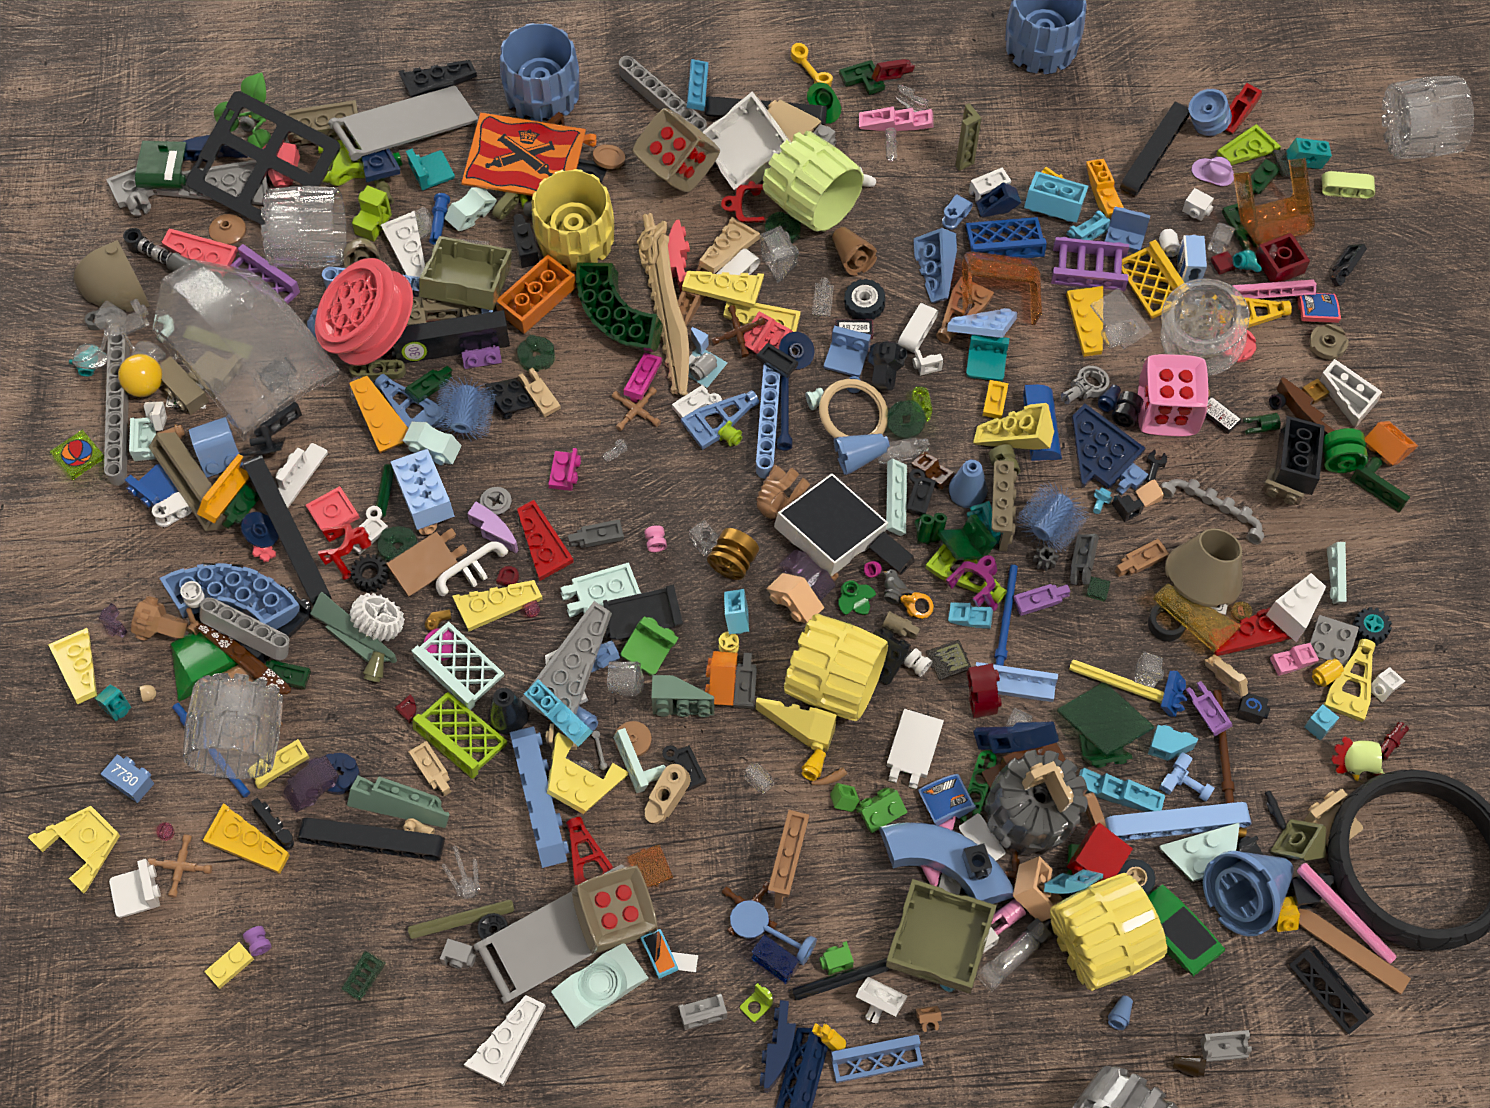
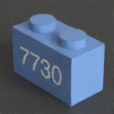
[101,754,154,803]

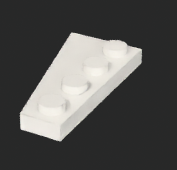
[381,211,425,277]
[464,995,546,1086]

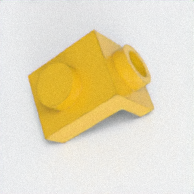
[1276,896,1300,932]

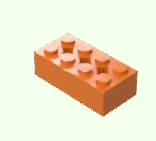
[496,255,576,334]

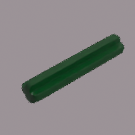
[375,464,394,518]

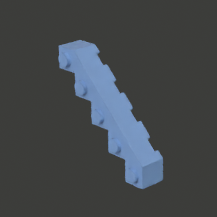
[510,726,569,868]

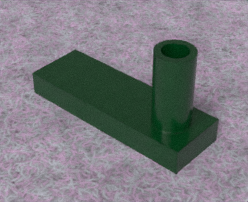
[1350,457,1410,513]

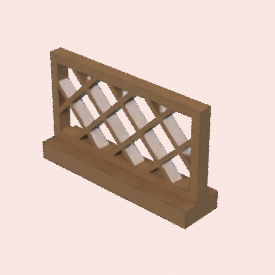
[768,810,809,909]

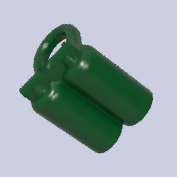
[914,513,947,544]

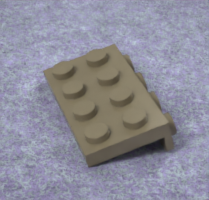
[285,100,358,146]
[991,460,1017,551]

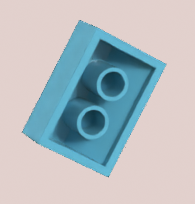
[1024,171,1088,223]

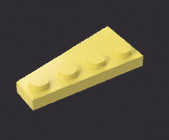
[724,302,801,332]
[452,580,543,631]
[49,628,97,704]

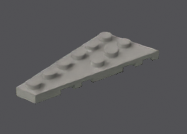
[521,601,612,721]

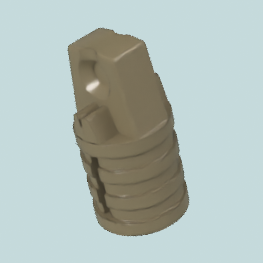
[882,611,920,639]

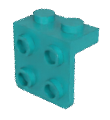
[966,334,1010,381]

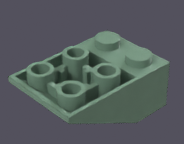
[652,675,714,717]

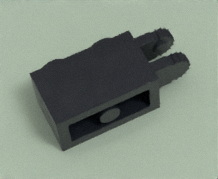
[512,213,539,268]

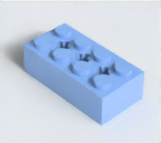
[391,449,455,530]

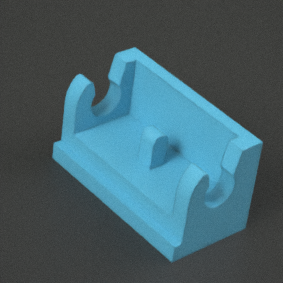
[1067,210,1110,240]

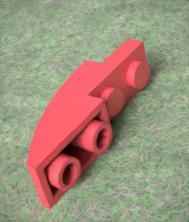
[668,219,690,292]

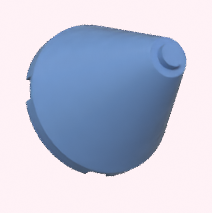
[1203,851,1294,936]

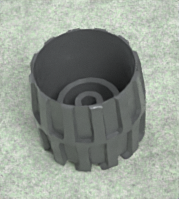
[984,750,1088,856]

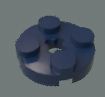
[317,753,360,795]

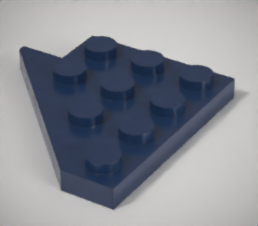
[1072,403,1146,489]

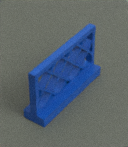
[966,217,1047,262]

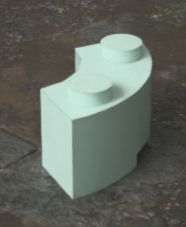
[445,187,497,231]
[403,422,462,465]

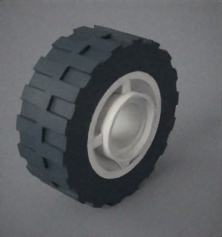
[844,279,885,320]

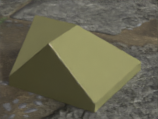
[1270,819,1326,861]

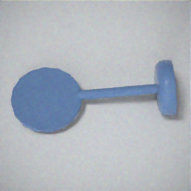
[730,900,817,966]

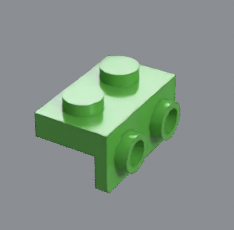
[855,787,907,833]

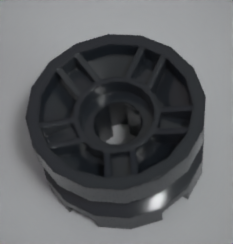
[478,913,508,948]

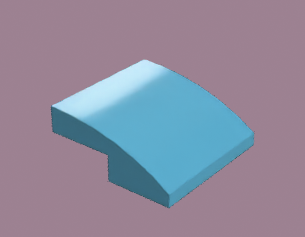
[1044,869,1103,894]

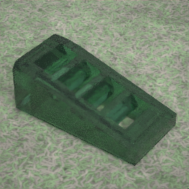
[342,951,387,1001]

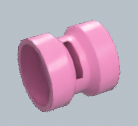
[644,526,667,552]

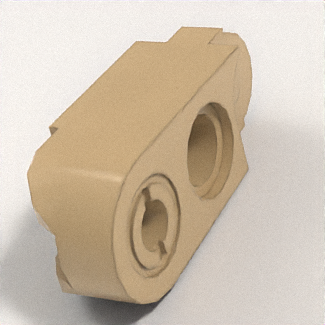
[644,764,691,824]

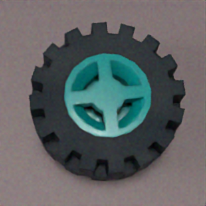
[1353,607,1392,646]

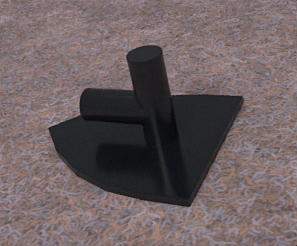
[239,425,285,456]

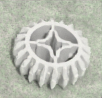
[349,593,405,642]

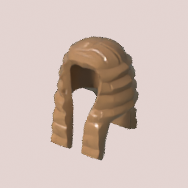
[756,464,810,519]

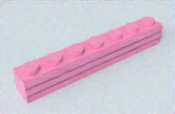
[1232,279,1317,299]

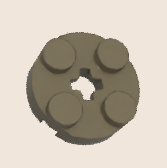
[1309,324,1349,361]

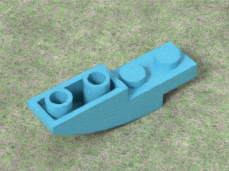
[524,679,593,747]

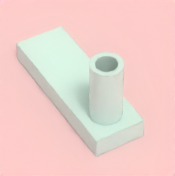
[613,728,666,793]

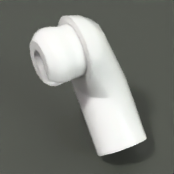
[860,167,876,187]

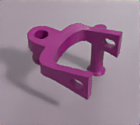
[946,555,998,611]

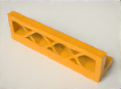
[197,454,250,524]

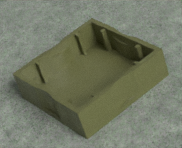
[419,236,512,310]
[886,879,997,994]

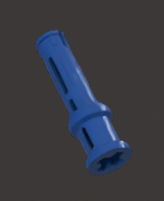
[429,193,450,245]

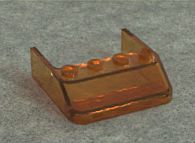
[1233,158,1315,244]
[962,251,1042,325]

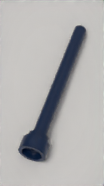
[777,375,792,451]

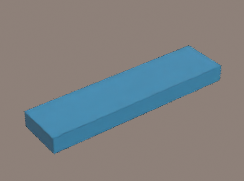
[686,59,708,111]

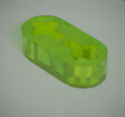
[911,386,932,422]

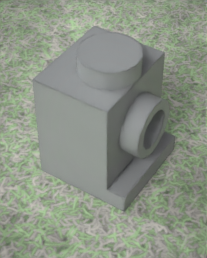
[440,939,476,969]

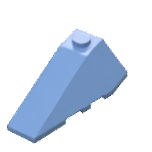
[914,228,957,303]

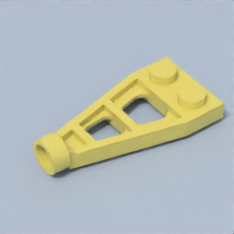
[1324,639,1376,722]

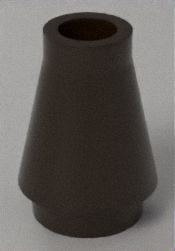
[1173,1055,1207,1078]

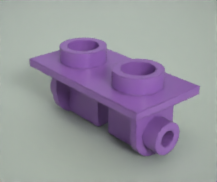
[461,345,502,369]

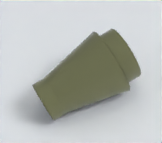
[363,651,385,682]

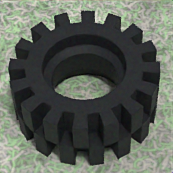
[351,554,389,593]

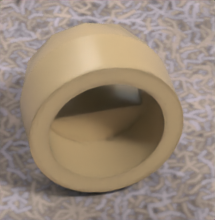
[140,685,156,702]

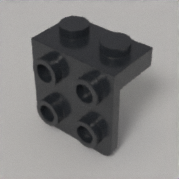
[873,628,913,684]

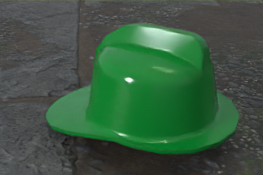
[807,82,841,124]

